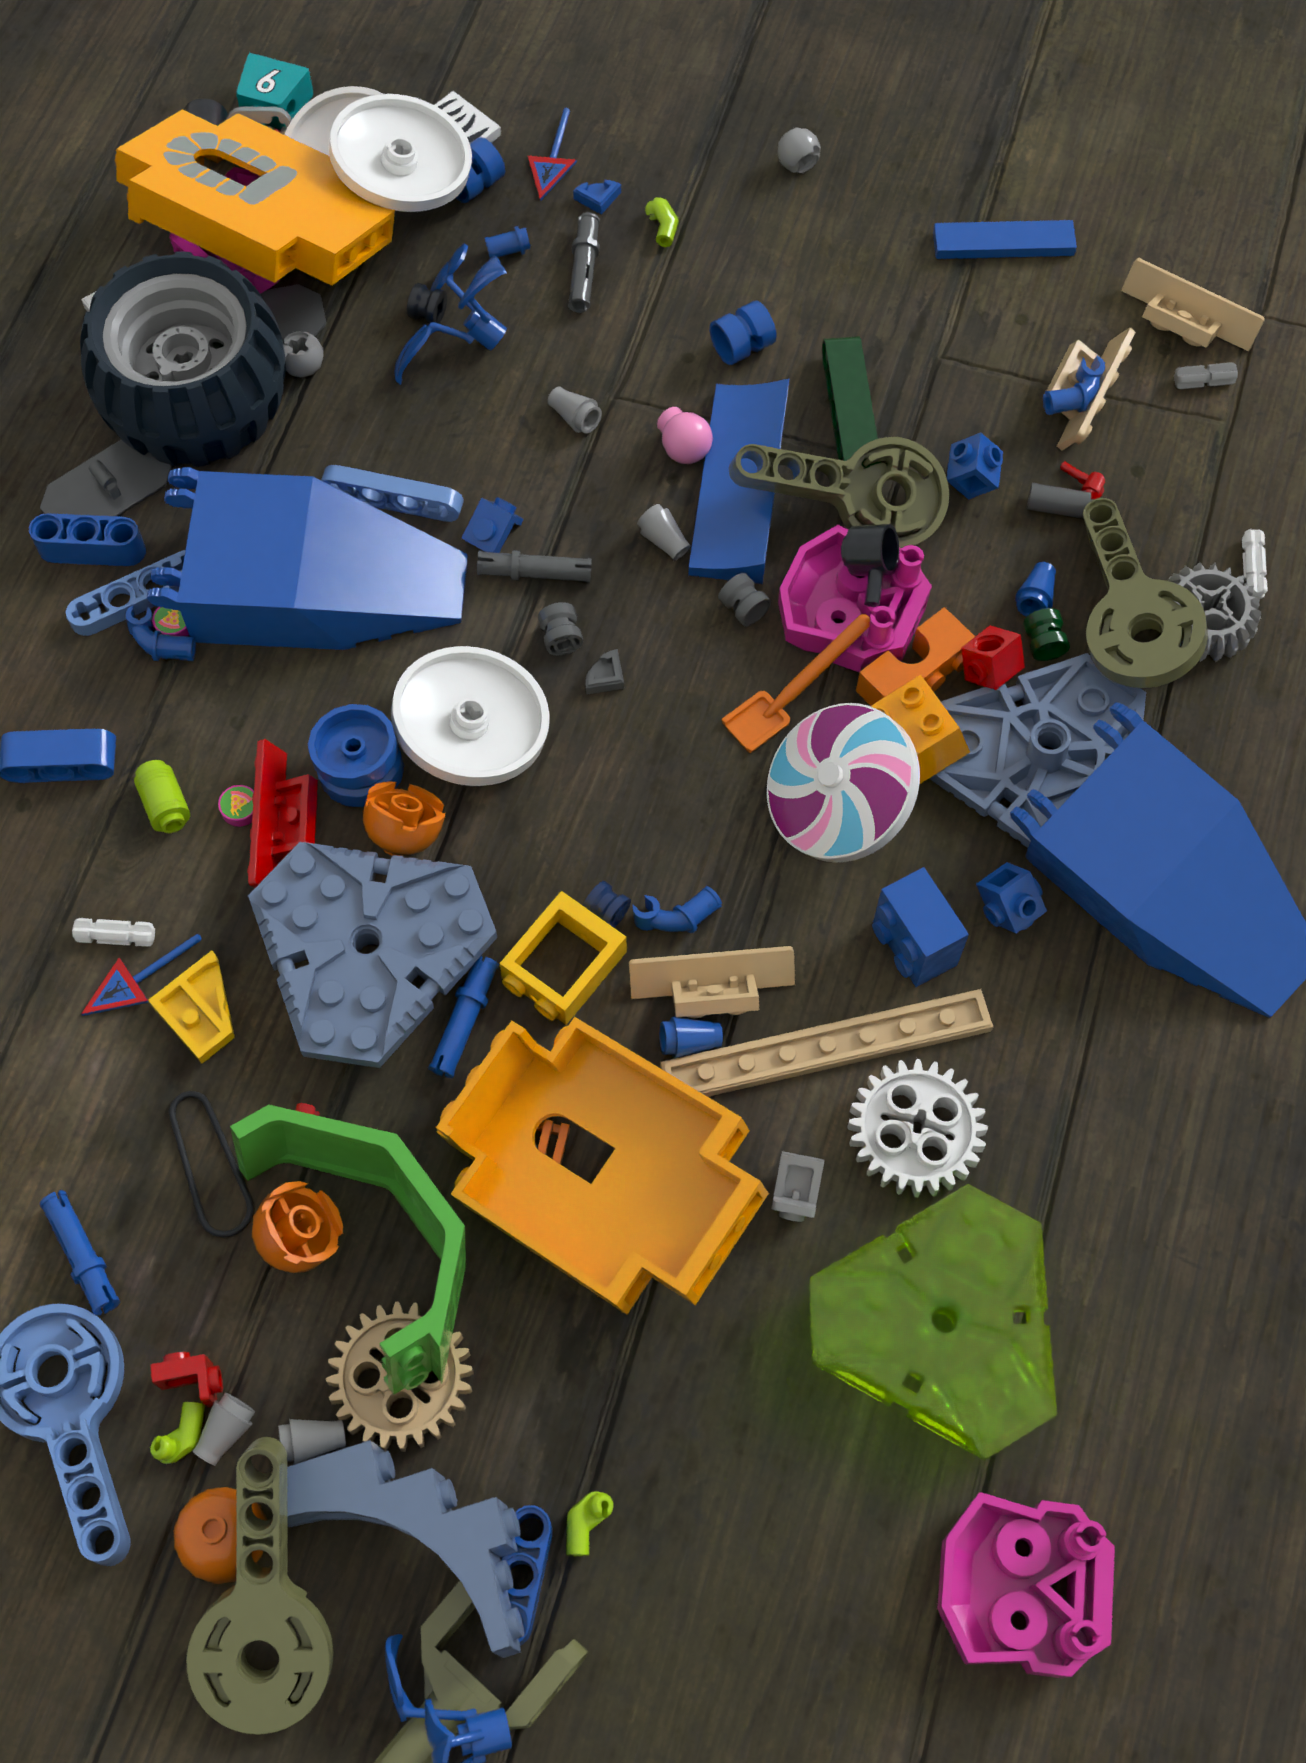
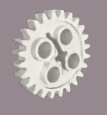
[847,1059,988,1197]

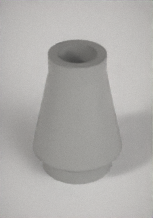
[548,387,602,433]
[637,504,691,561]
[193,1393,255,1465]
[278,1419,346,1465]

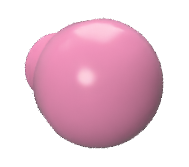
[657,407,713,464]

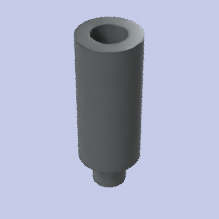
[1026,483,1094,519]

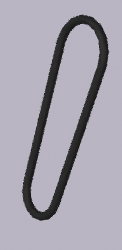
[169,1091,254,1238]

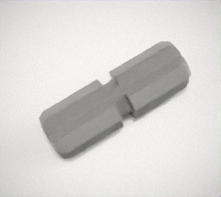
[1174,362,1238,389]

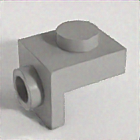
[771,1151,824,1222]

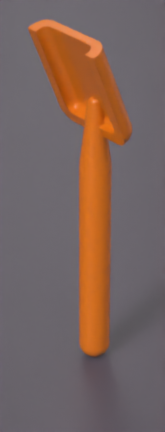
[722,614,870,753]

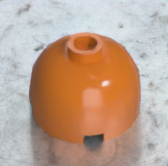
[363,781,446,856]
[252,1181,343,1273]
[174,1487,267,1584]

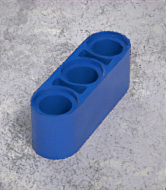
[29,513,146,566]
[0,729,116,783]
[501,1505,552,1646]

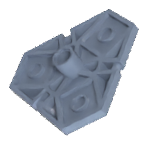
[929,653,1146,848]
[248,842,497,1068]

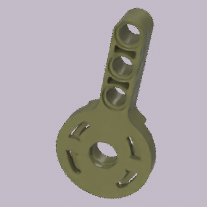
[729,437,949,548]
[1083,498,1208,688]
[186,1437,333,1734]

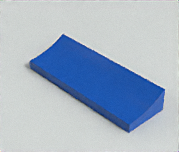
[688,379,789,584]

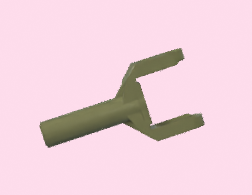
[373,1581,589,1763]

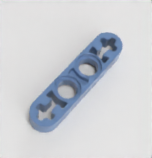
[321,465,464,522]
[66,550,186,636]

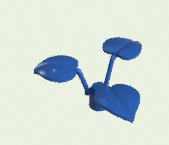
[394,243,507,385]
[385,1634,512,1763]

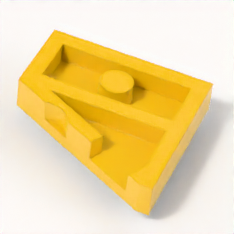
[148,950,235,1064]

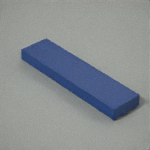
[933,220,1077,259]

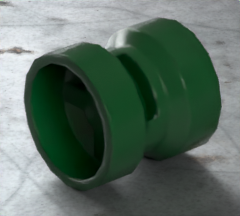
[1023,608,1070,661]

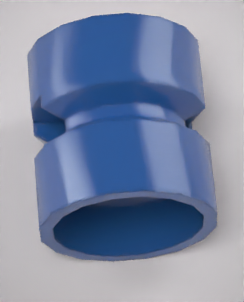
[455,137,506,203]
[709,301,777,365]

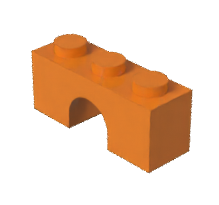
[856,607,975,706]

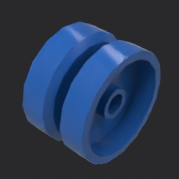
[308,704,404,807]

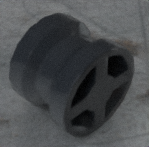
[407,283,447,324]

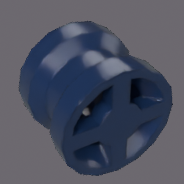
[582,881,631,928]

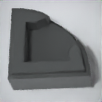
[586,649,624,695]

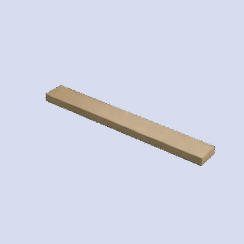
[660,989,993,1097]

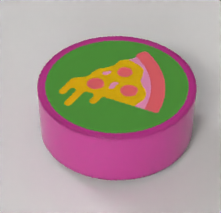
[152,607,189,636]
[218,785,254,827]

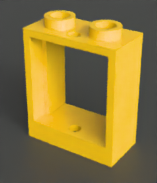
[500,891,627,1025]

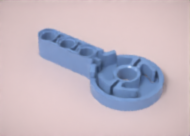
[0,1304,131,1566]

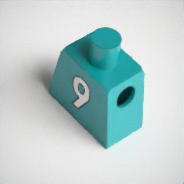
[236,53,314,129]

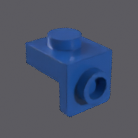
[462,497,524,553]

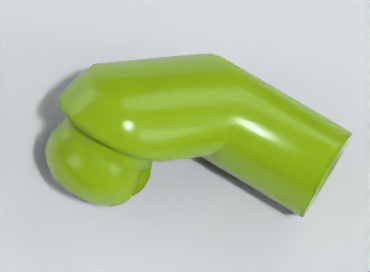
[645,197,679,247]
[150,1402,205,1464]
[566,1491,614,1556]

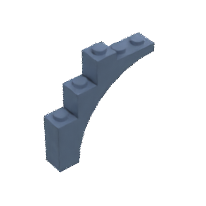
[287,1440,524,1658]

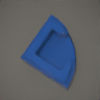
[573,180,621,215]

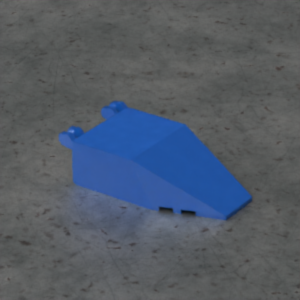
[147,467,468,650]
[1010,702,1306,1018]

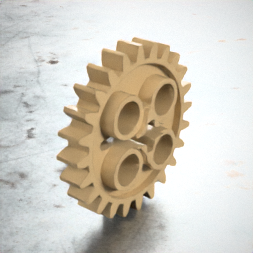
[326,1302,473,1452]

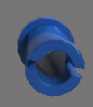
[485,226,531,258]

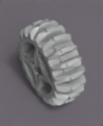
[1168,562,1261,662]

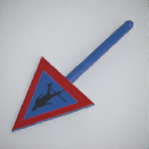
[528,108,577,201]
[81,934,201,1016]

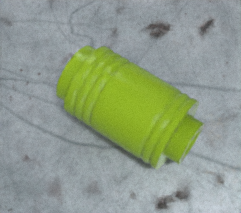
[134,760,191,833]

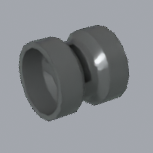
[718,573,771,627]
[538,602,583,656]

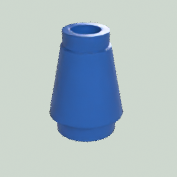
[1015,562,1056,617]
[659,1017,723,1059]

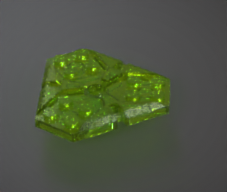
[809,1184,1057,1461]

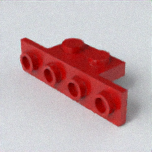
[247,739,318,888]

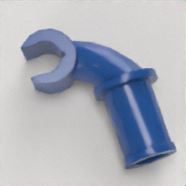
[1043,355,1105,415]
[125,605,196,661]
[633,886,722,933]

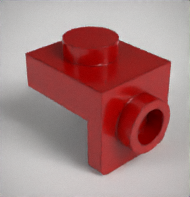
[150,1352,223,1408]

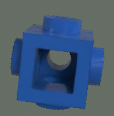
[947,432,1003,499]
[976,862,1047,933]

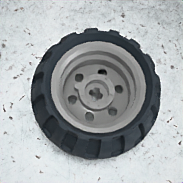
[80,252,286,467]

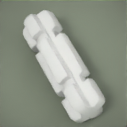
[1242,529,1268,599]
[72,918,155,947]

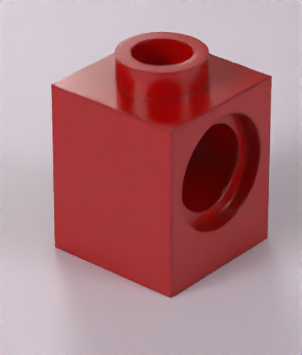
[961,625,1025,690]

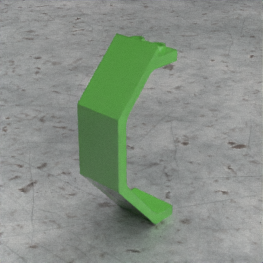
[230,1105,466,1395]

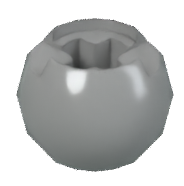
[777,128,821,173]
[282,331,324,377]

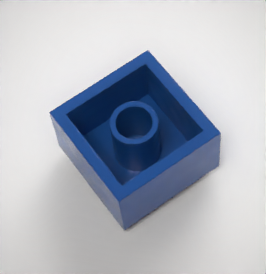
[872,867,969,987]

